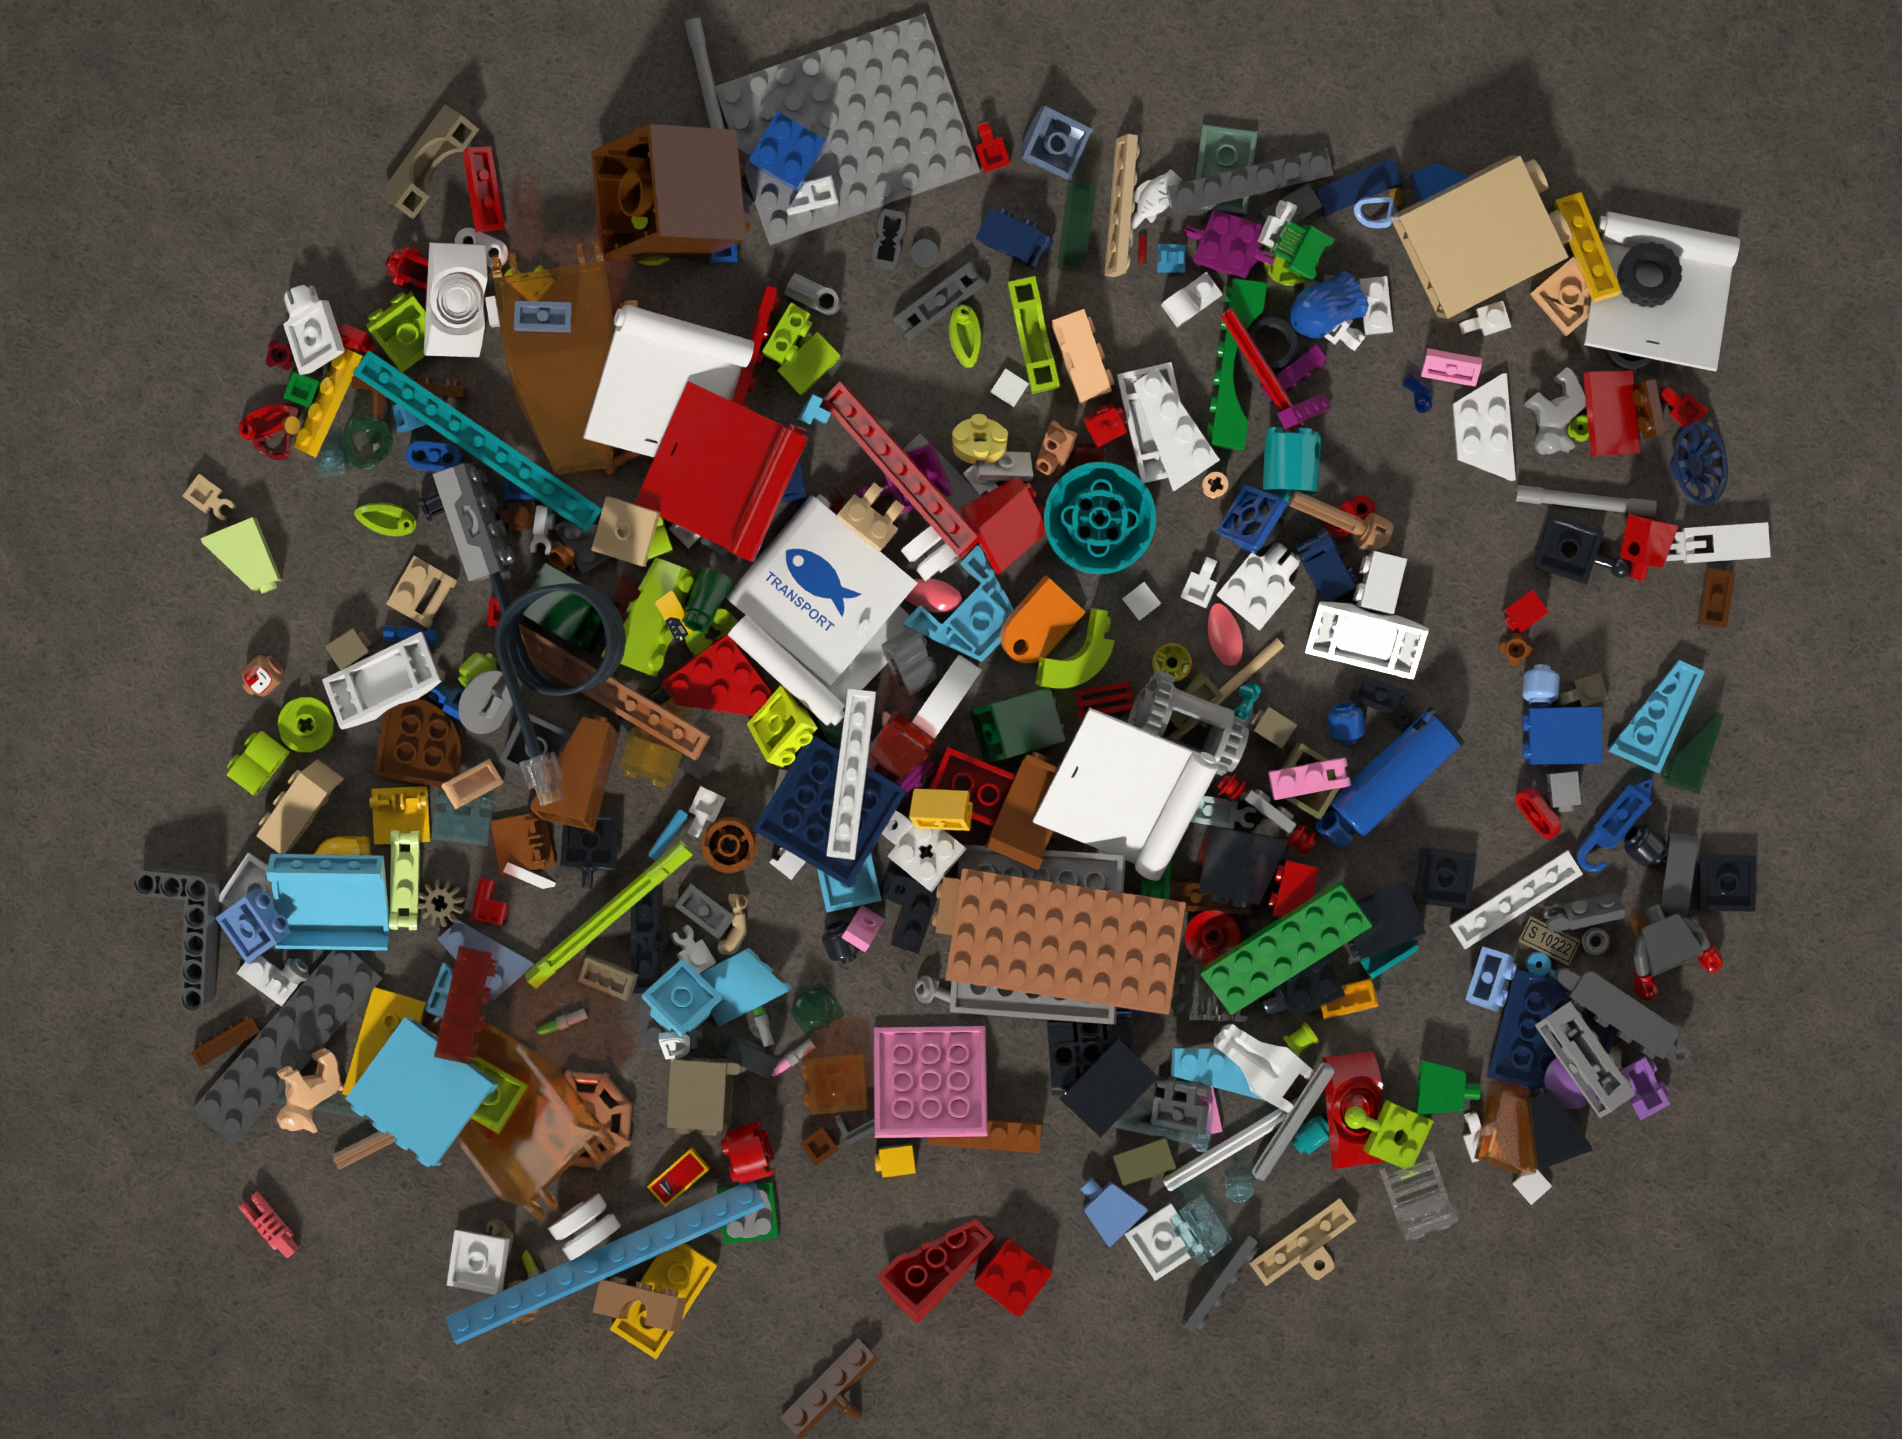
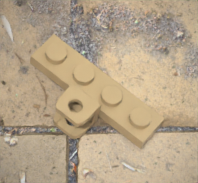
[1249,1198,1356,1286]

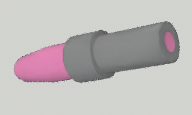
[771,1038,816,1076]

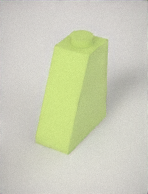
[201,517,282,593]

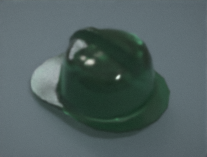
[790,983,845,1034]

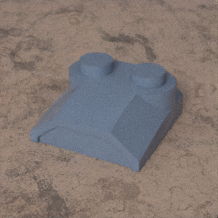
[1020,106,1093,181]

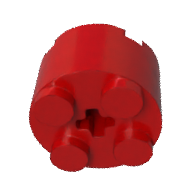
[721,1121,776,1184]

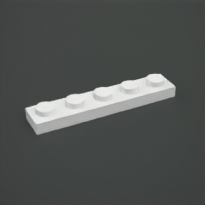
[1449,850,1583,949]

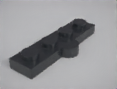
[630,881,671,994]

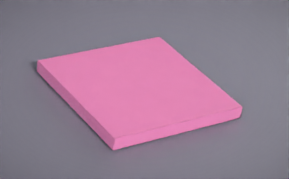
[874,1026,987,1138]

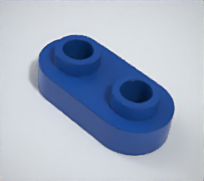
[406,441,463,472]

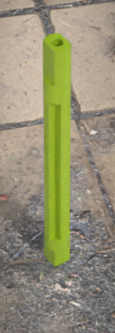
[524,840,693,989]

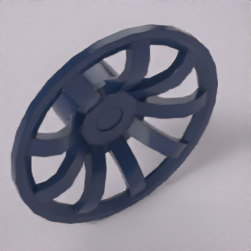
[1670,422,1728,506]

